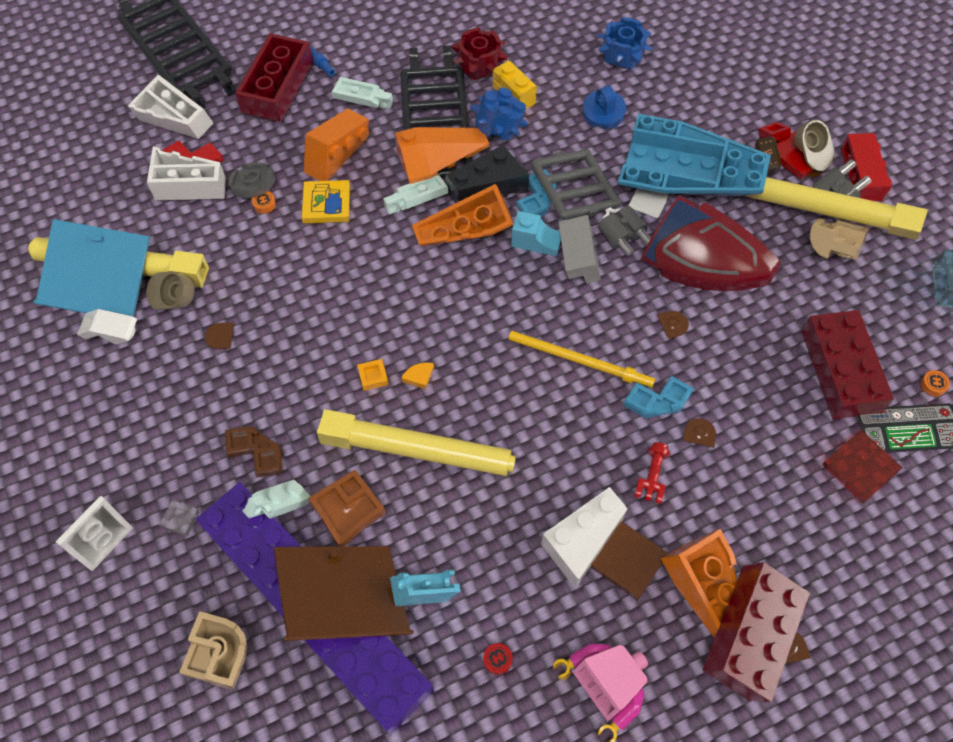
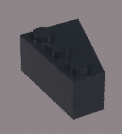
[446,145,529,203]

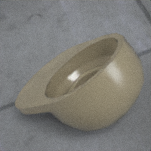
[794,120,834,171]
[146,271,195,310]

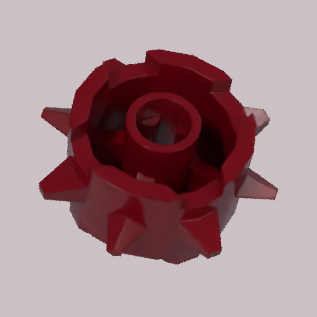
[451,27,508,80]

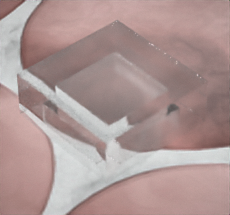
[160,500,200,537]

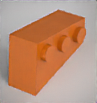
[304,108,369,181]

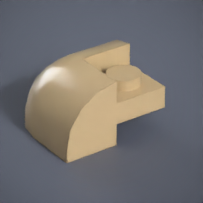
[810,218,869,260]
[179,611,247,689]

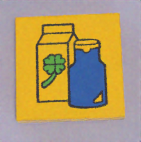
[302,180,350,223]

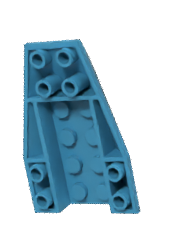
[618,114,771,196]

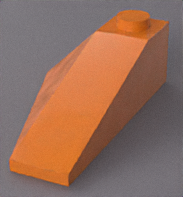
[395,127,489,184]
[412,184,514,246]
[661,529,737,639]

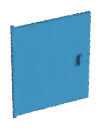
[33,219,150,317]

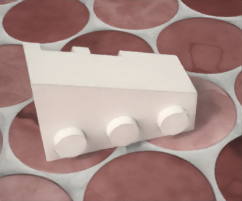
[128,75,213,139]

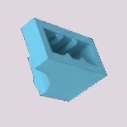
[511,211,561,256]

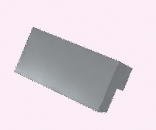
[559,215,601,284]

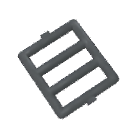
[530,149,621,220]

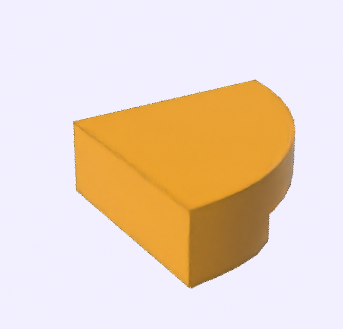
[402,363,434,389]

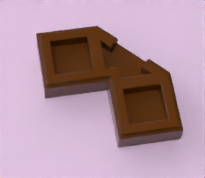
[225,426,284,478]

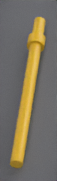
[508,331,656,388]

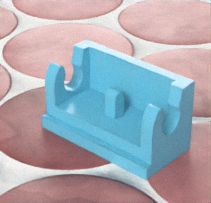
[390,570,461,606]

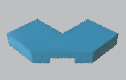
[516,169,556,216]
[623,376,694,418]

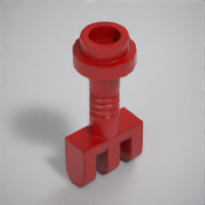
[634,442,670,504]

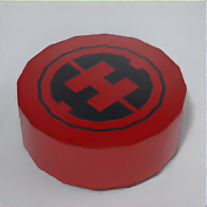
[483,643,513,675]

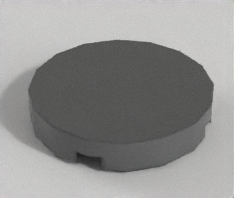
[228,162,275,198]

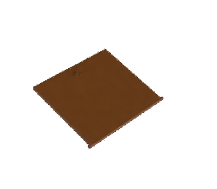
[273,546,414,641]

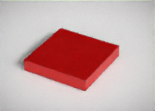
[777,131,815,180]

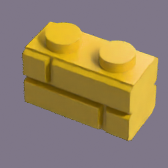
[493,61,537,109]

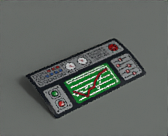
[857,403,953,454]

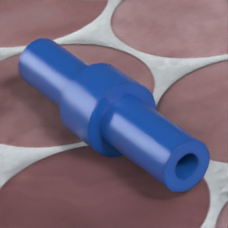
[310,45,335,77]

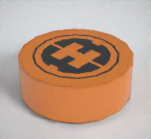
[252,191,276,214]
[920,370,950,397]

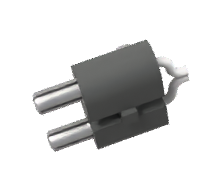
[812,159,871,198]
[598,206,651,256]

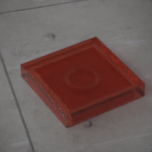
[822,430,903,504]

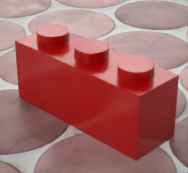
[840,133,892,201]

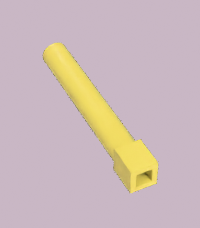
[745,177,928,240]
[28,237,209,288]
[317,409,516,476]

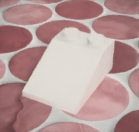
[56,496,133,571]

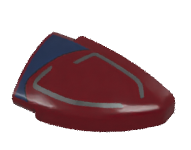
[641,195,781,291]

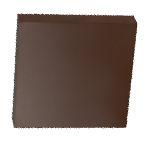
[590,521,669,601]

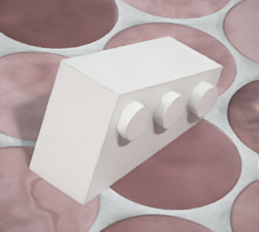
[147,146,226,200]
[541,487,627,589]

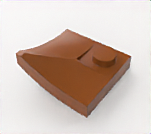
[308,470,386,547]

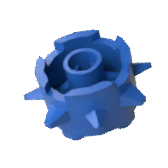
[597,17,653,69]
[470,87,528,140]

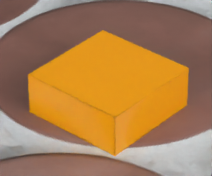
[357,359,388,391]

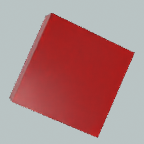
[759,122,791,141]

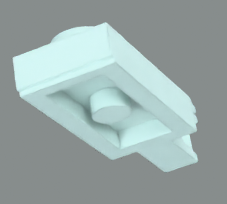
[331,77,393,109]
[383,174,448,214]
[242,480,310,519]

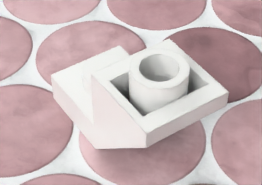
[77,309,137,345]

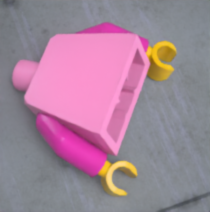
[553,643,648,742]

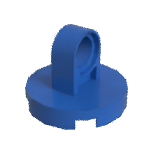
[583,85,626,129]

